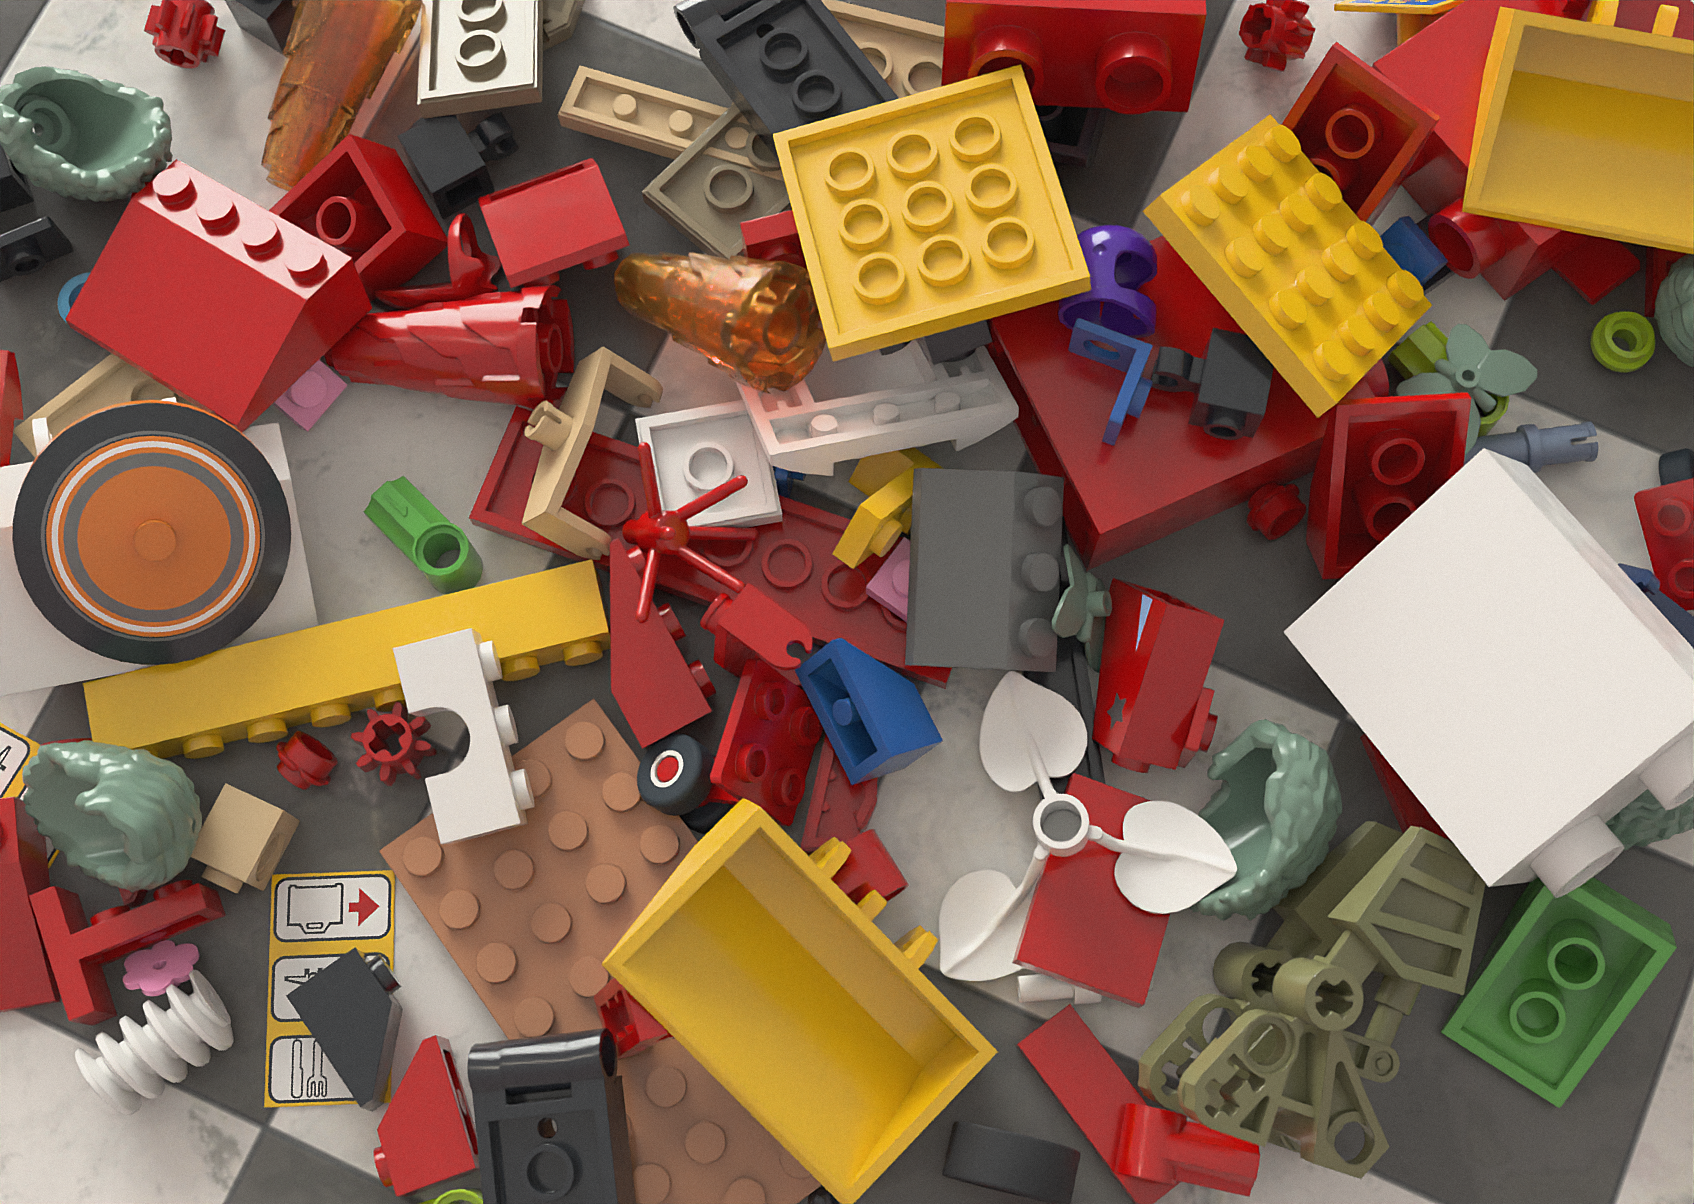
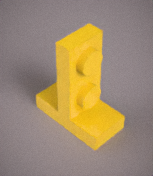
[832,447,944,569]

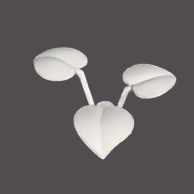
[939,671,1237,982]

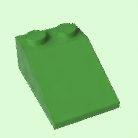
[1441,877,1677,1108]

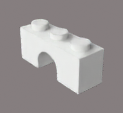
[393,628,535,844]

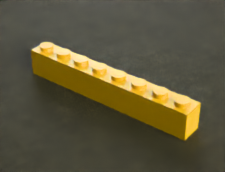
[83,559,611,759]

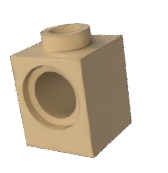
[190,783,300,894]

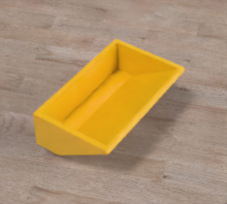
[1462,0,1694,254]
[601,798,998,1204]

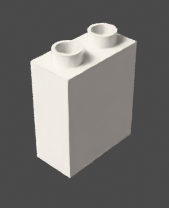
[1284,448,1694,898]

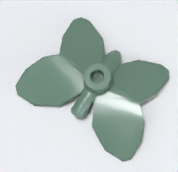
[1396,324,1537,455]
[1052,544,1112,673]

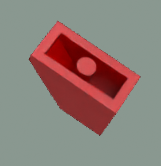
[373,1035,480,1197]

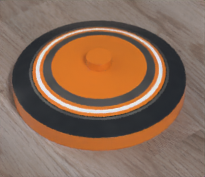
[12,400,291,665]

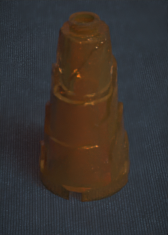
[261,0,423,192]
[614,251,827,394]

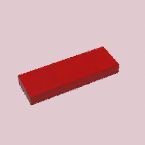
[1016,1004,1181,1204]

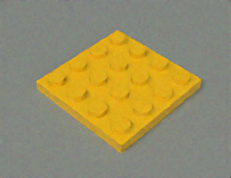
[772,64,1091,362]
[1143,114,1432,418]

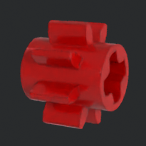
[144,0,226,69]
[1239,0,1315,72]
[351,702,437,787]

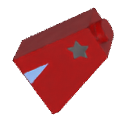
[1092,578,1225,773]

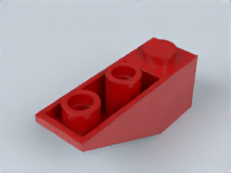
[610,538,717,749]

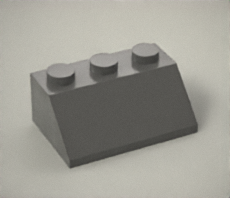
[905,468,1064,672]

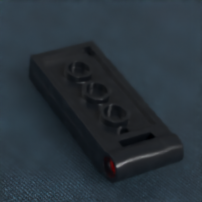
[673,0,899,163]
[467,1028,636,1204]

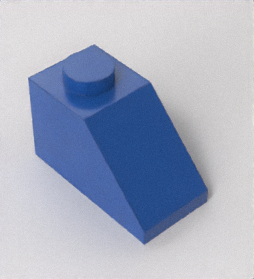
[795,638,943,785]

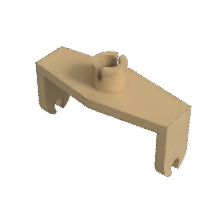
[522,347,663,560]

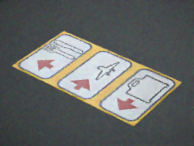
[264,870,395,1108]

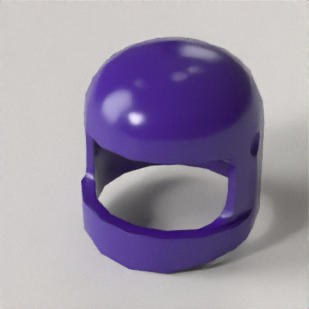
[1058,225,1157,338]

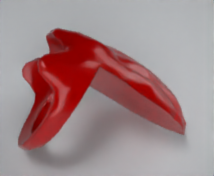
[373,213,501,310]

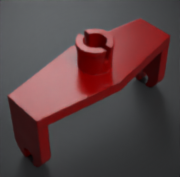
[700,582,813,688]

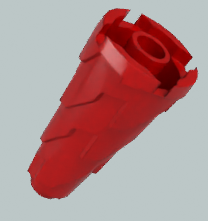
[324,285,575,410]

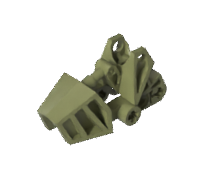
[1138,821,1485,1179]

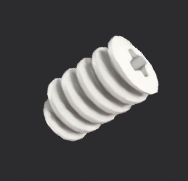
[75,969,234,1115]

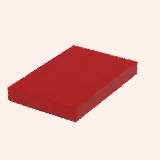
[1012,773,1170,1008]

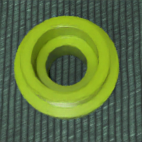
[1590,311,1655,373]

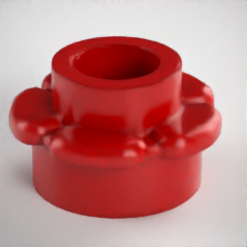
[1246,482,1306,540]
[276,731,338,790]

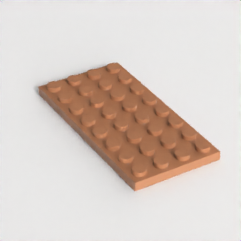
[379,698,822,1204]

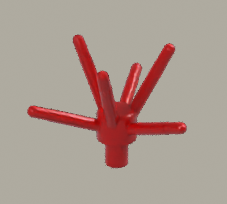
[622,442,758,623]

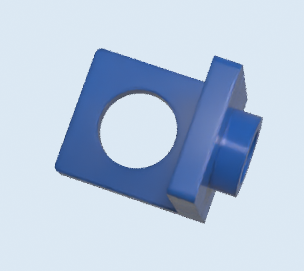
[1068,318,1153,446]

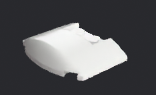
[730,321,1019,476]

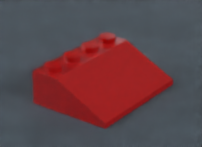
[65,159,372,433]

